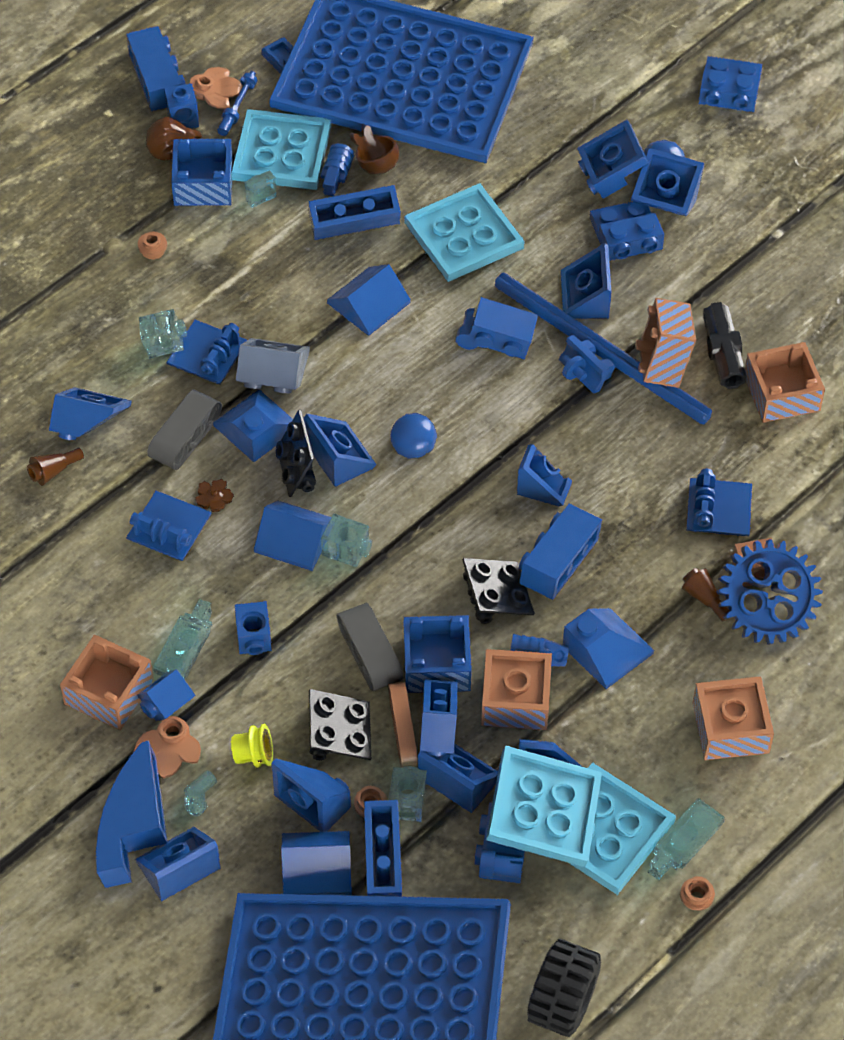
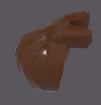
[146,117,203,160]
[350,124,399,175]

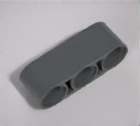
[147,389,222,470]
[336,603,404,691]

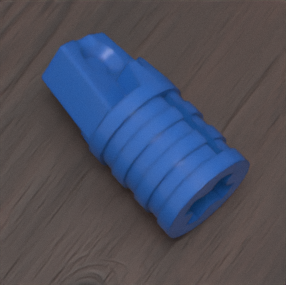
[320,143,355,196]
[510,634,568,666]

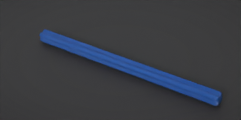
[495,273,712,425]

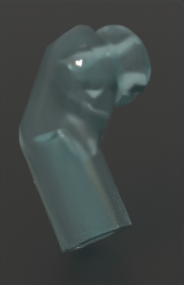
[184,770,217,816]

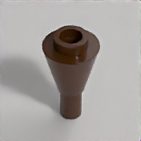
[27,448,84,486]
[682,568,729,622]

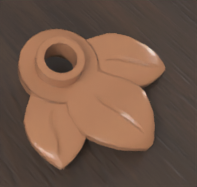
[189,67,243,110]
[134,716,201,778]

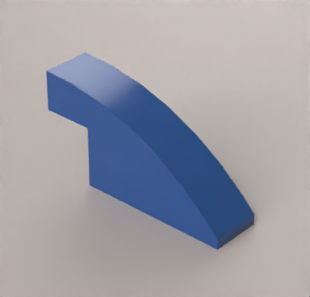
[96,741,168,888]

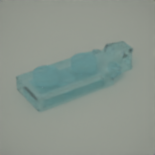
[153,599,212,680]
[648,798,725,880]

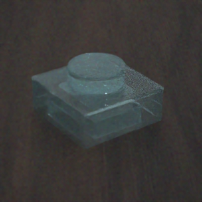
[245,170,277,208]

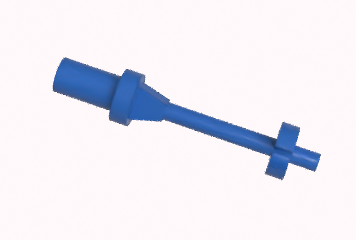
[217,71,258,136]

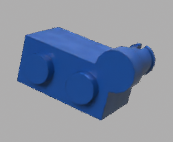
[455,297,538,359]
[474,802,525,884]

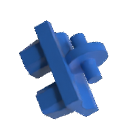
[558,335,615,394]

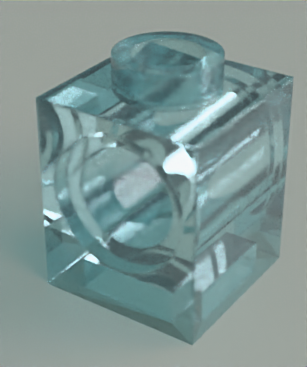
[139,309,187,359]
[321,514,372,567]
[389,766,427,822]

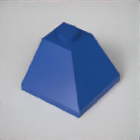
[49,387,132,440]
[213,389,293,462]
[563,608,654,689]
[272,758,351,832]

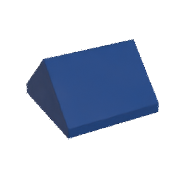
[631,148,704,217]
[561,243,612,319]
[327,264,411,336]
[303,414,377,487]
[254,500,336,571]
[418,744,498,813]
[135,827,221,901]
[281,831,352,895]

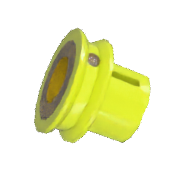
[231,723,273,768]

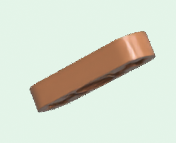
[388,682,418,771]

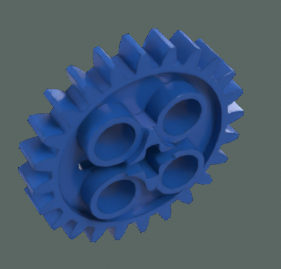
[717,539,823,645]

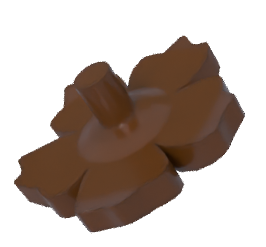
[195,478,234,512]

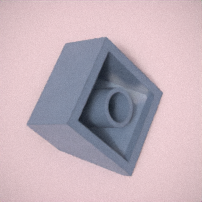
[236,338,310,393]

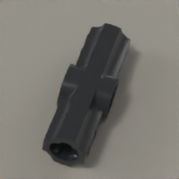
[703,302,747,389]

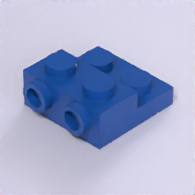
[699,56,763,112]
[577,120,648,199]
[590,202,664,261]

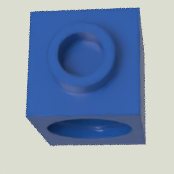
[164,83,199,129]
[234,601,272,655]
[137,669,196,721]

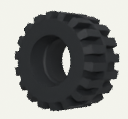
[527,938,601,1038]

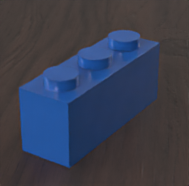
[126,26,186,111]
[308,185,401,240]
[519,503,602,600]
[420,679,457,756]
[364,800,402,897]

